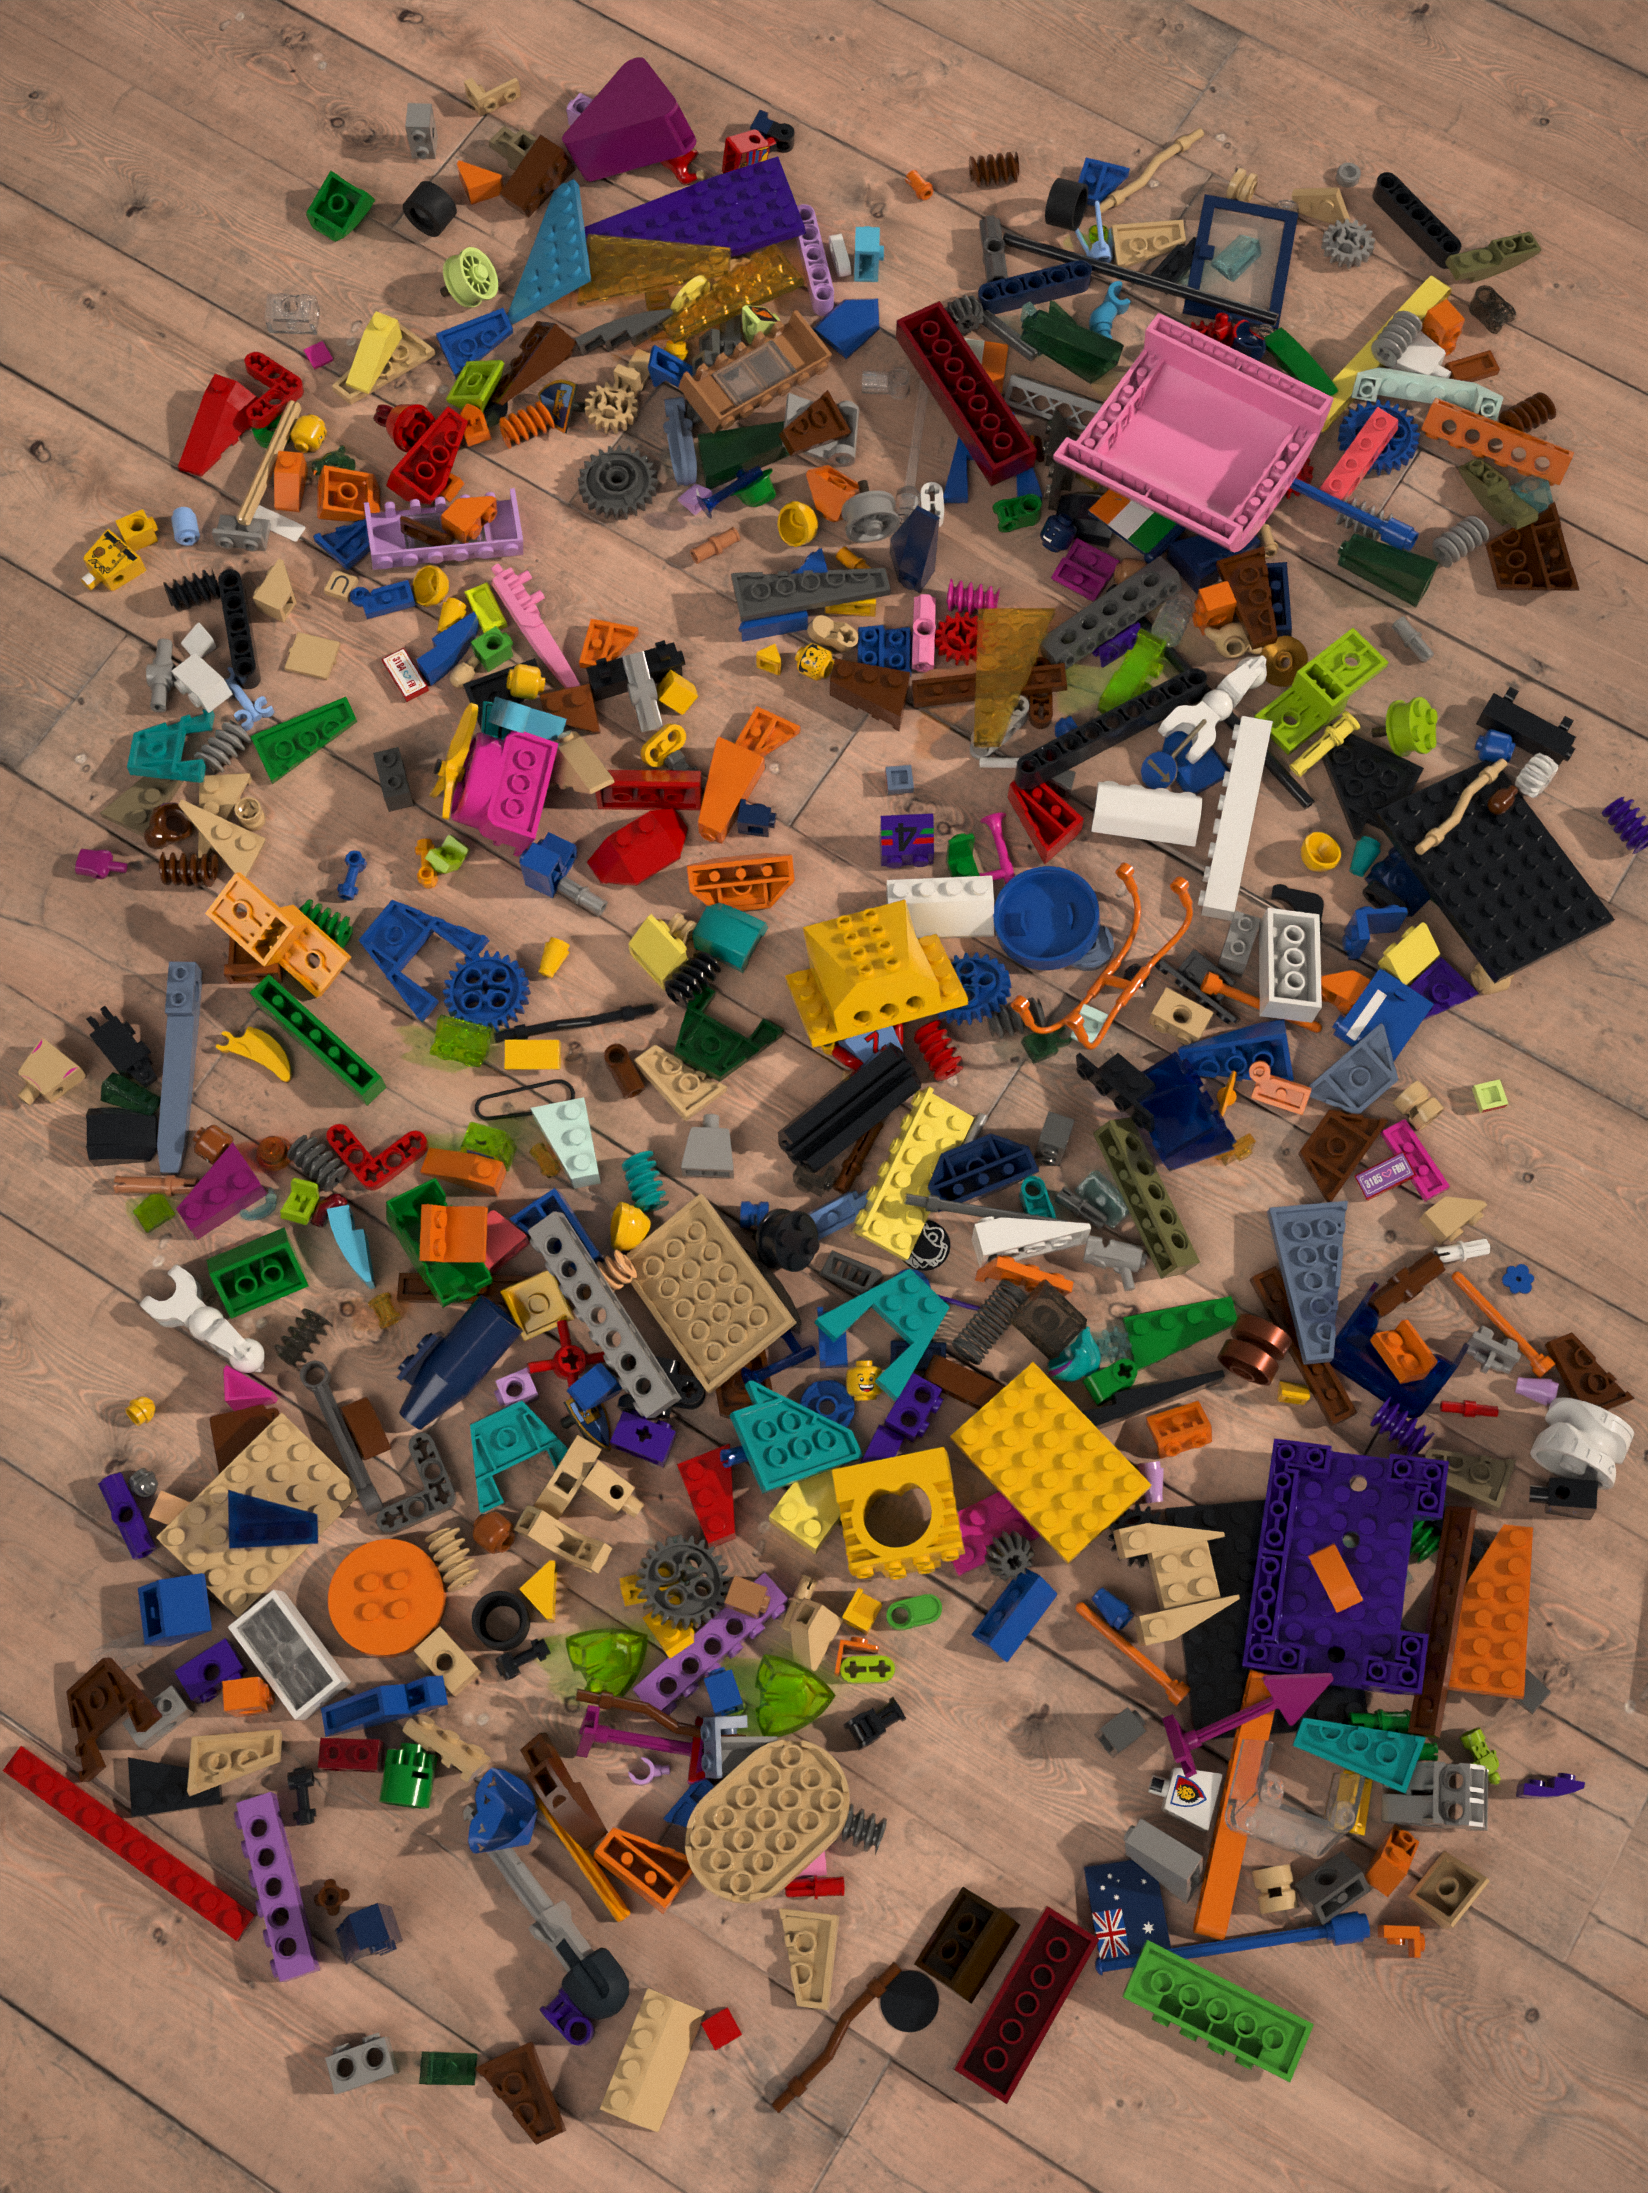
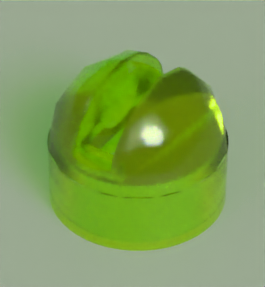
[1089,225,1108,244]

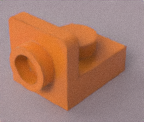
[1378,1925,1425,1958]

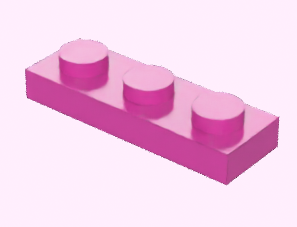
[1380,1119,1450,1202]

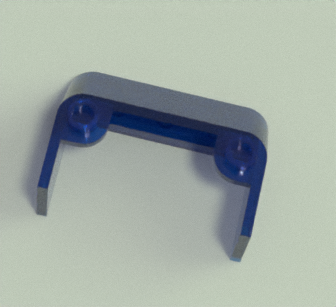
[1329,1281,1470,1418]

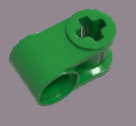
[992,494,1042,533]
[1083,1358,1138,1406]

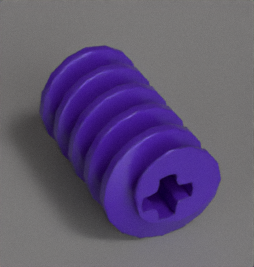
[1602,797,1648,854]
[1370,1396,1435,1456]

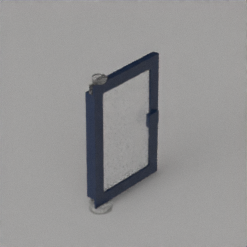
[1182,194,1299,337]

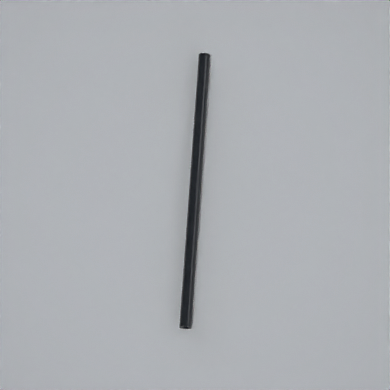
[1003,232,1279,326]
[1106,584,1315,810]

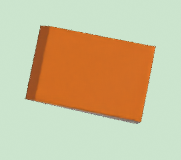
[457,160,504,205]

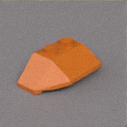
[687,853,795,911]

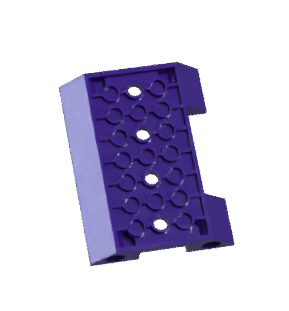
[1242,1438,1449,1695]

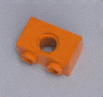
[1421,299,1465,356]
[1192,581,1237,636]
[222,1676,275,1718]

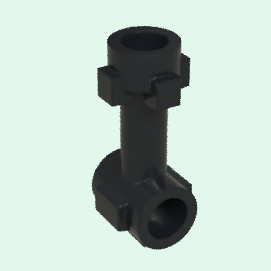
[495,1638,551,1681]
[287,1767,317,1826]

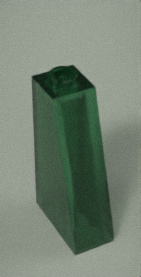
[1020,309,1124,384]
[697,421,790,490]
[1337,533,1439,607]

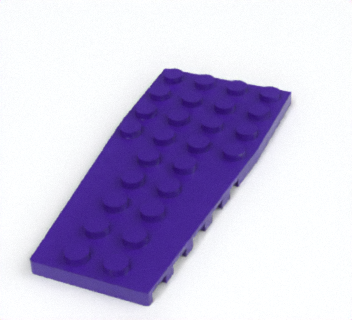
[584,156,806,290]

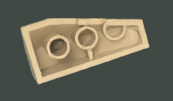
[548,731,615,794]

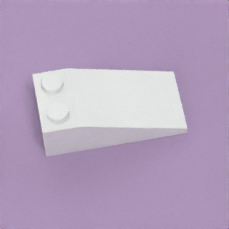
[971,1216,1091,1268]

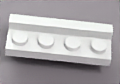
[1091,781,1202,847]

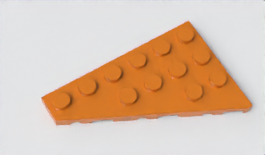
[1448,1524,1533,1700]

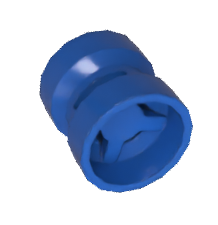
[740,1201,769,1228]

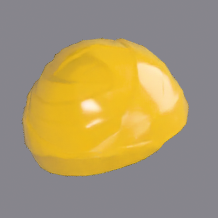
[412,565,449,607]
[1300,832,1341,873]

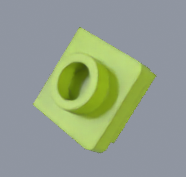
[425,835,470,874]
[280,1178,320,1225]

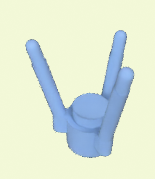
[1075,201,1114,263]

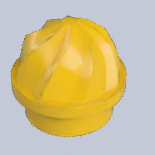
[664,340,688,361]
[125,1396,155,1426]

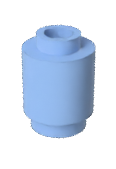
[171,507,200,546]

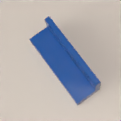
[971,1568,1057,1662]

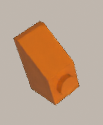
[274,451,308,512]

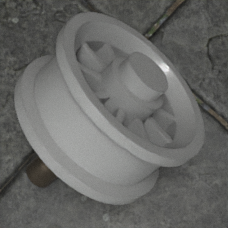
[841,480,900,543]

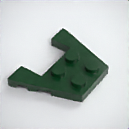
[674,986,784,1082]

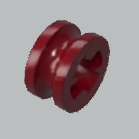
[373,404,393,427]

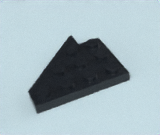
[1322,723,1424,840]

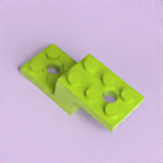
[1254,628,1389,755]

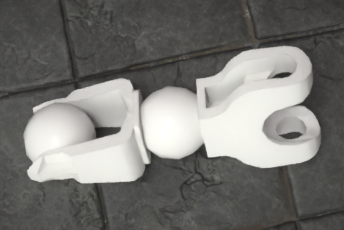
[1157,655,1267,764]
[139,1264,265,1373]

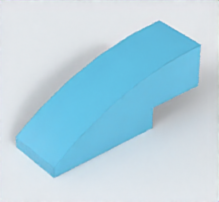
[327,1205,376,1289]

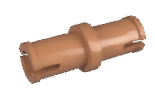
[690,527,740,564]

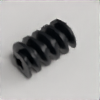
[163,569,221,612]
[665,951,721,1009]

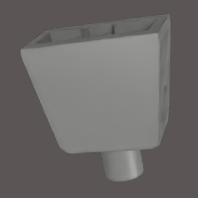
[681,1114,734,1179]

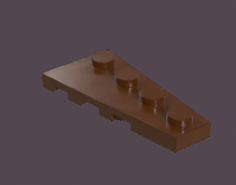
[1216,546,1278,650]

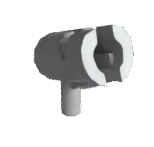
[1083,1235,1147,1291]

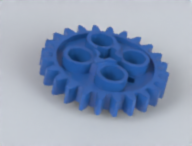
[1337,399,1420,476]
[443,950,531,1035]
[937,952,1012,1026]

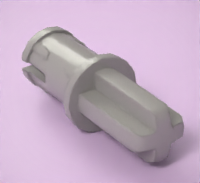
[1392,616,1434,663]
[557,877,608,916]

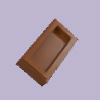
[1444,350,1500,382]

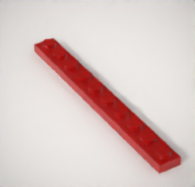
[2,1746,257,1941]

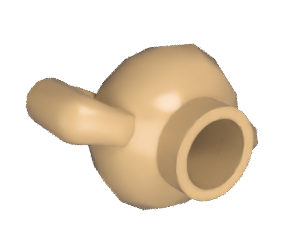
[1204,623,1262,659]

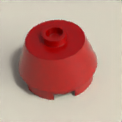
[386,404,435,452]

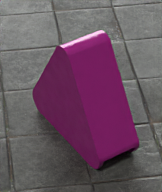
[562,57,697,182]

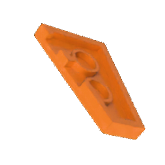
[975,1255,1074,1299]

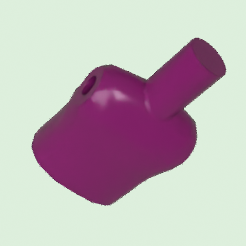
[75,849,128,880]

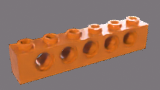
[1421,398,1575,486]

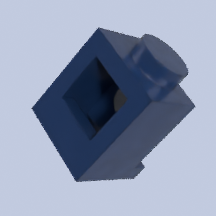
[737,799,777,837]

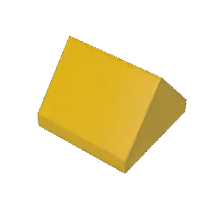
[756,644,781,676]

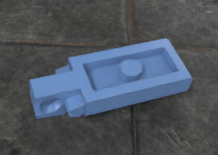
[807,1189,869,1240]

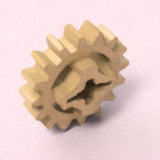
[585,382,638,434]

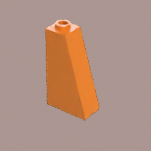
[698,737,765,844]

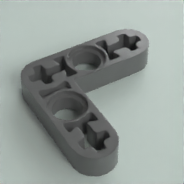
[376,1432,457,1535]

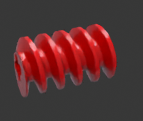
[914,1020,963,1081]

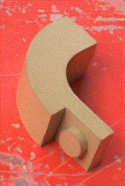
[513,1505,612,1574]

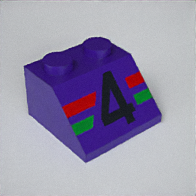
[879,813,934,869]

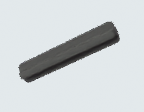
[981,310,1039,361]

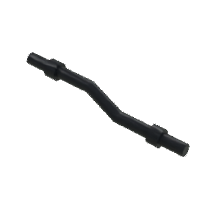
[493,1003,654,1043]

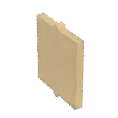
[285,632,341,680]

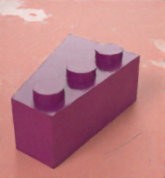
[176,1142,268,1240]

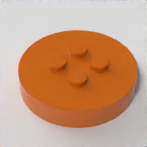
[328,1539,447,1658]

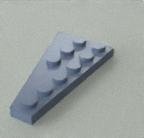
[1267,1201,1348,1365]

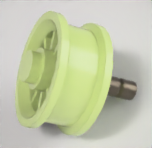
[440,247,498,308]

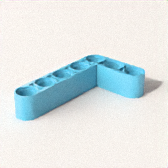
[488,697,567,741]

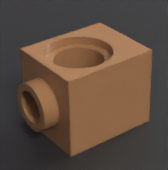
[724,1576,771,1619]

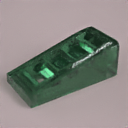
[100,1072,161,1116]

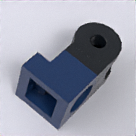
[750,110,795,153]

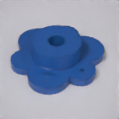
[1502,1264,1534,1294]

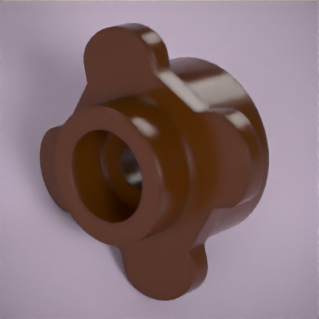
[314,1879,350,1916]

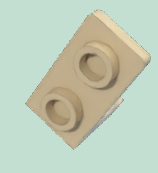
[464,77,521,117]
[614,349,650,397]

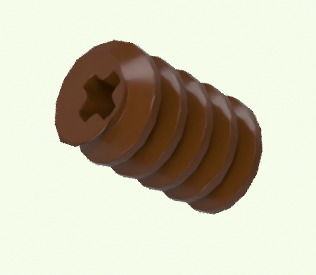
[969,151,1020,188]
[1499,392,1556,433]
[159,852,218,887]

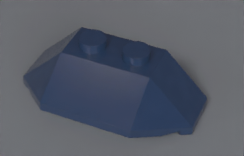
[927,1134,1039,1213]

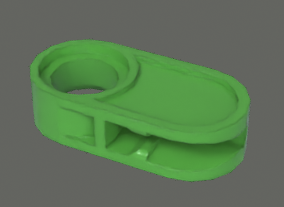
[886,1594,942,1631]

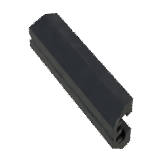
[778,1042,921,1174]

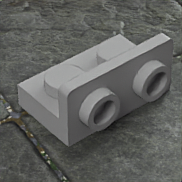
[212,514,271,552]

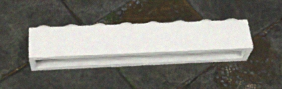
[1198,716,1273,921]

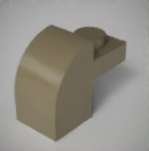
[489,126,537,170]

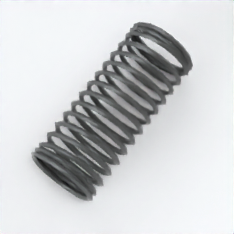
[952,1280,1029,1365]

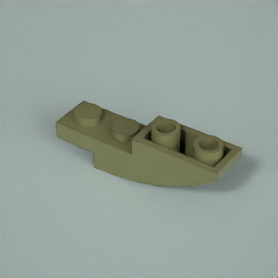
[1445,231,1542,283]
[1459,458,1538,530]

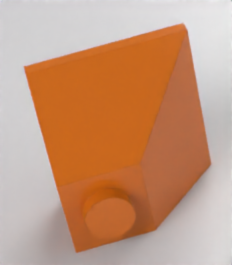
[806,465,860,522]

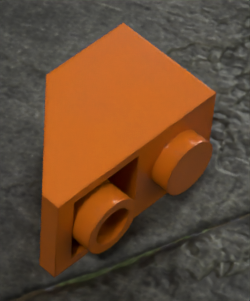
[441,496,497,544]
[1321,970,1371,1015]
[1364,1824,1419,1897]

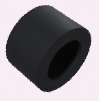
[1045,178,1088,231]
[403,181,457,237]
[472,1591,530,1651]

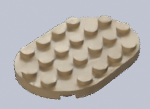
[685,1739,850,1904]

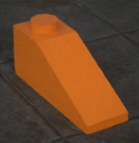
[420,1148,506,1197]

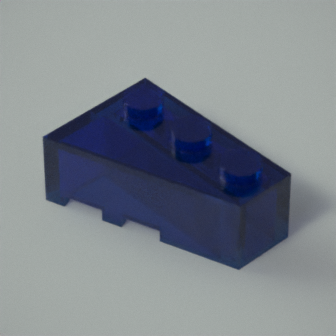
[228,1490,319,1550]

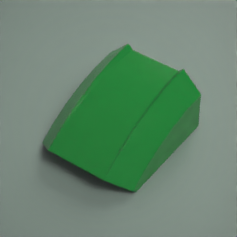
[306,171,375,242]

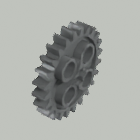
[635,1535,730,1630]

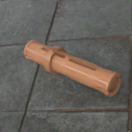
[114,1175,199,1197]

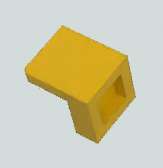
[656,669,698,715]
[842,1587,882,1635]

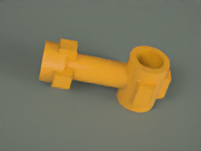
[415,838,438,889]

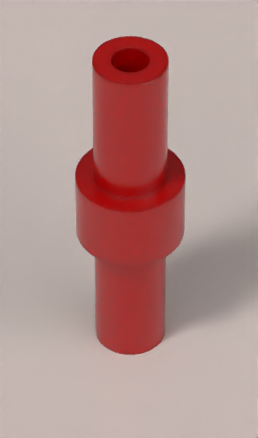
[1440,1400,1499,1418]

